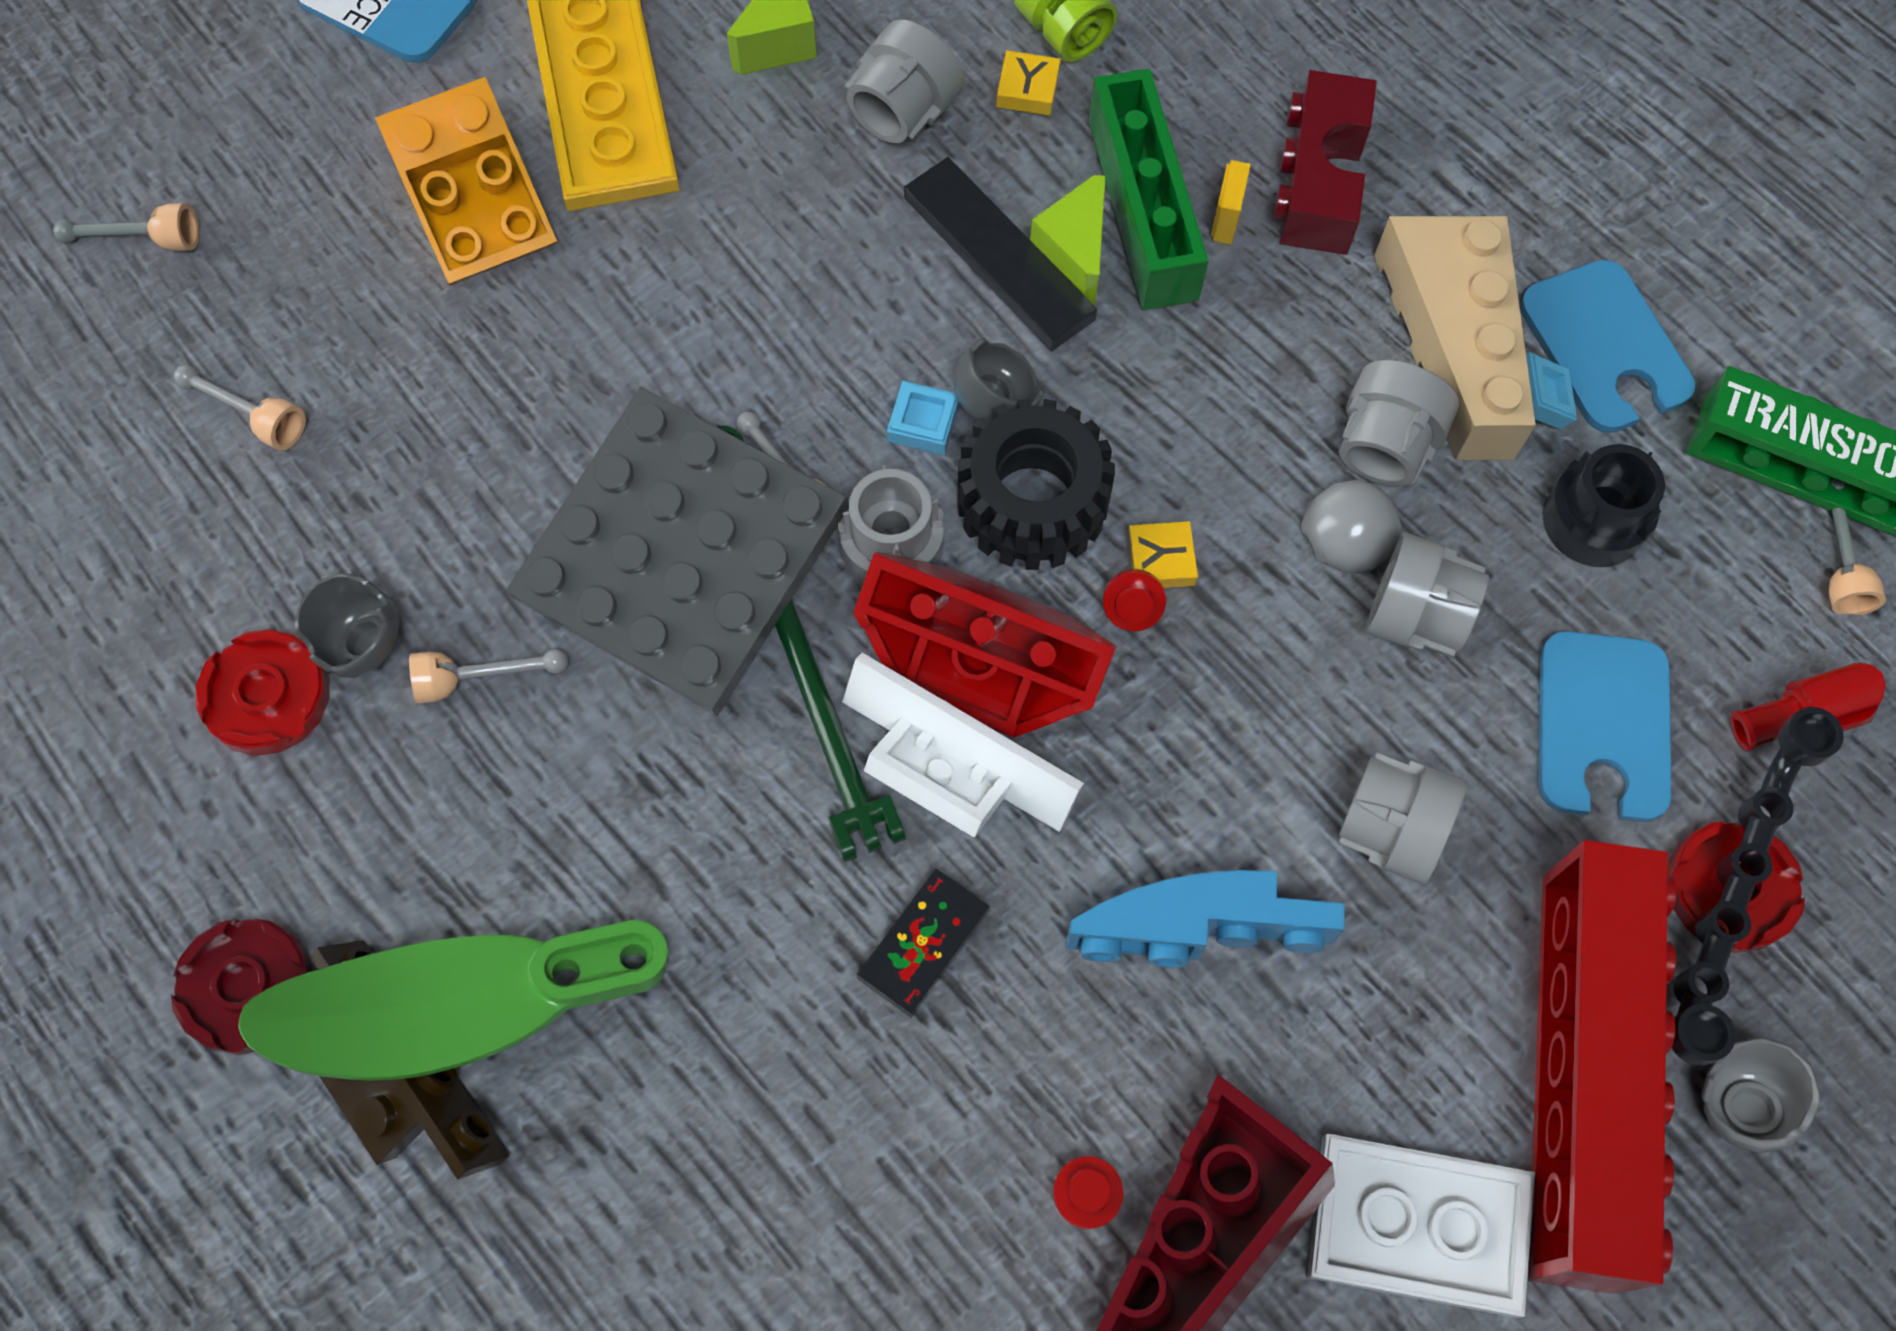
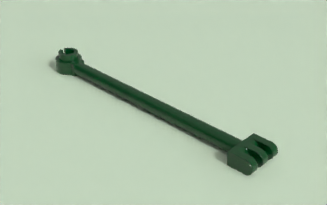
[717,425,906,863]

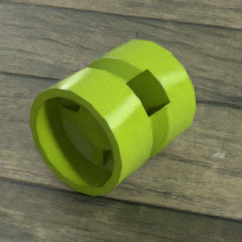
[1014,0,1118,63]

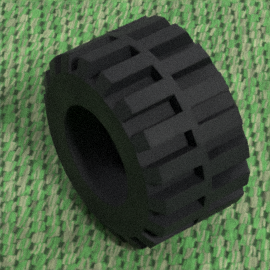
[957,398,1115,570]

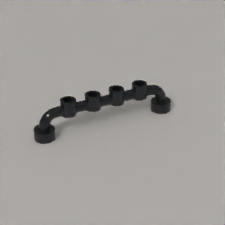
[1672,707,1844,1066]

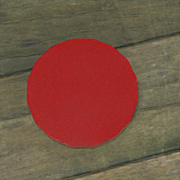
[196,629,330,756]
[1668,821,1805,953]

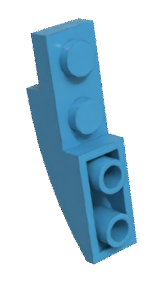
[1066,870,1345,968]

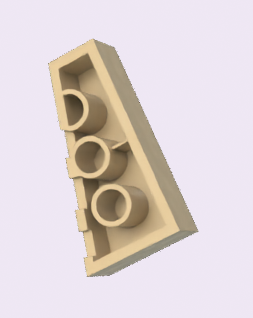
[1374,216,1536,460]

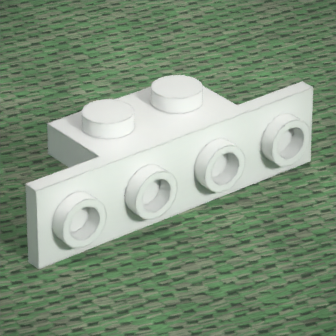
[842,653,1084,838]

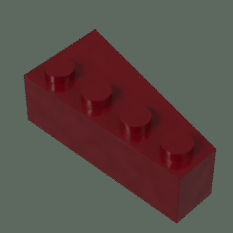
[1096,1074,1335,1331]

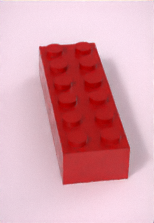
[1528,840,1677,1294]

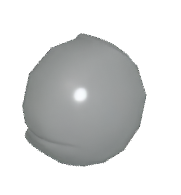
[1301,480,1402,574]
[1701,1037,1820,1154]

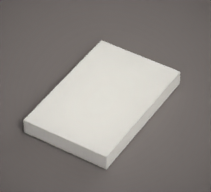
[1307,1134,1535,1318]

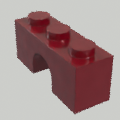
[1273,70,1377,255]

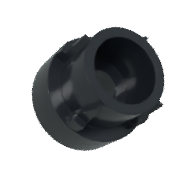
[1543,444,1665,567]

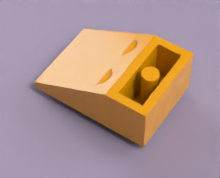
[375,76,557,285]

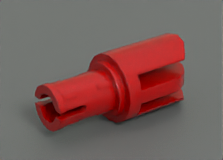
[1730,662,1886,751]

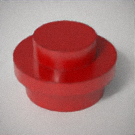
[1103,569,1166,632]
[1053,1156,1124,1230]

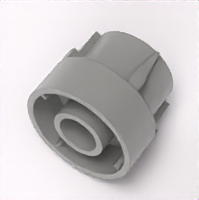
[844,20,964,143]
[1339,360,1460,486]
[838,465,944,584]
[1365,531,1489,657]
[1338,752,1468,886]

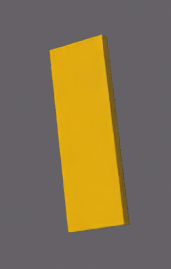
[527,0,680,212]

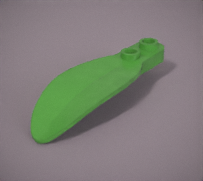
[238,920,668,1081]

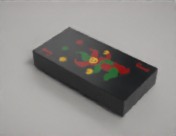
[857,869,990,1018]

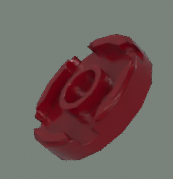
[171,918,312,1055]

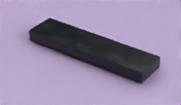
[904,157,1097,352]

